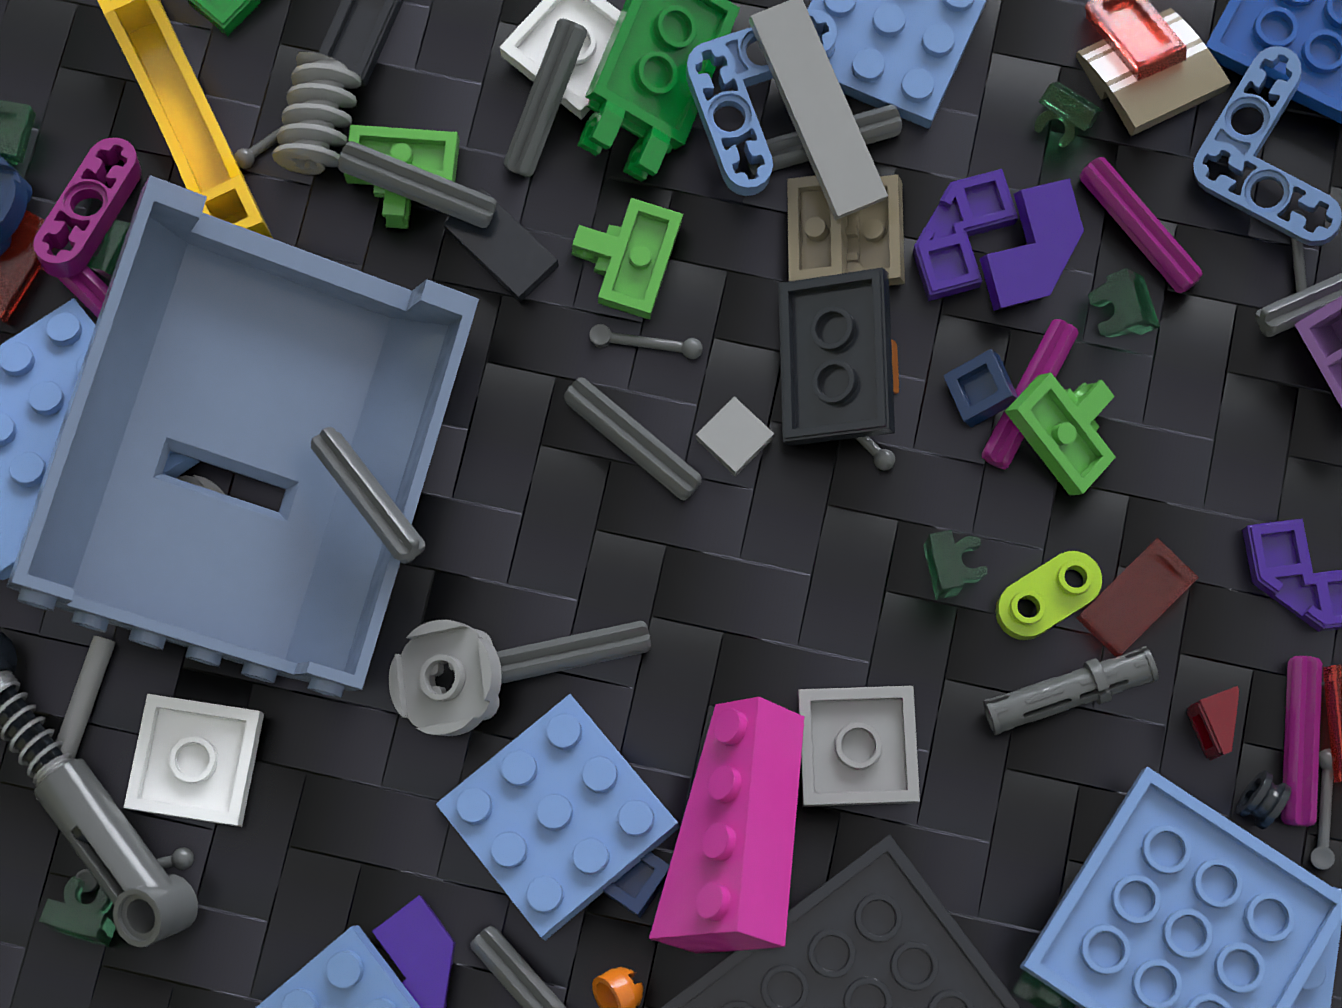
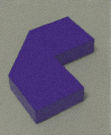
[912,169,1018,301]
[979,178,1084,311]
[1242,518,1342,632]
[372,895,456,1008]

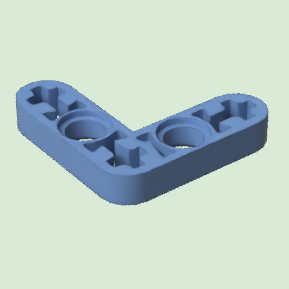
[686,8,838,196]
[1193,46,1342,246]

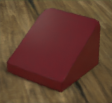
[1186,686,1239,761]

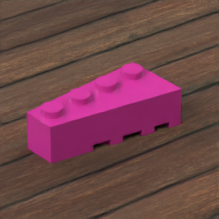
[649,697,805,954]

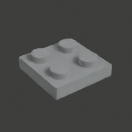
[797,686,920,807]

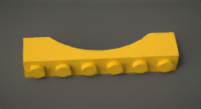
[97,0,273,239]

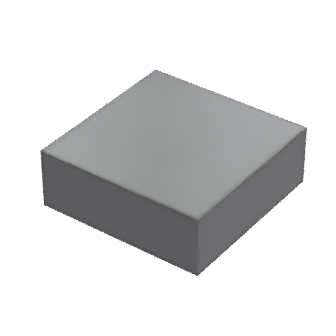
[696,396,774,477]

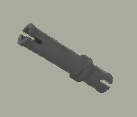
[983,646,1159,735]

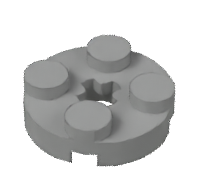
[389,620,502,736]

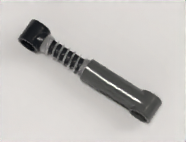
[0,632,198,947]

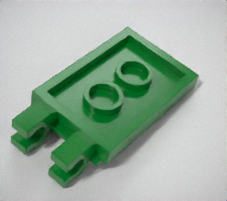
[577,0,740,182]

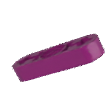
[34,138,141,278]

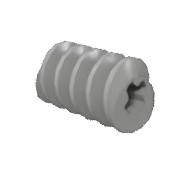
[272,52,361,175]

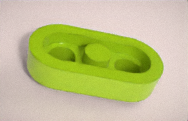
[995,551,1102,640]

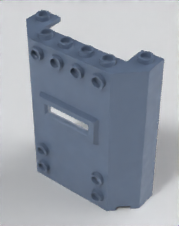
[7,175,479,698]

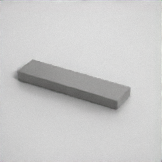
[749,0,888,220]

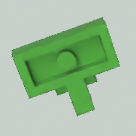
[344,125,460,229]
[572,198,683,320]
[1005,373,1116,496]

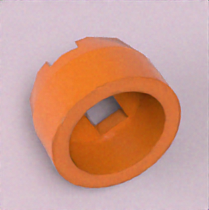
[592,967,644,1008]

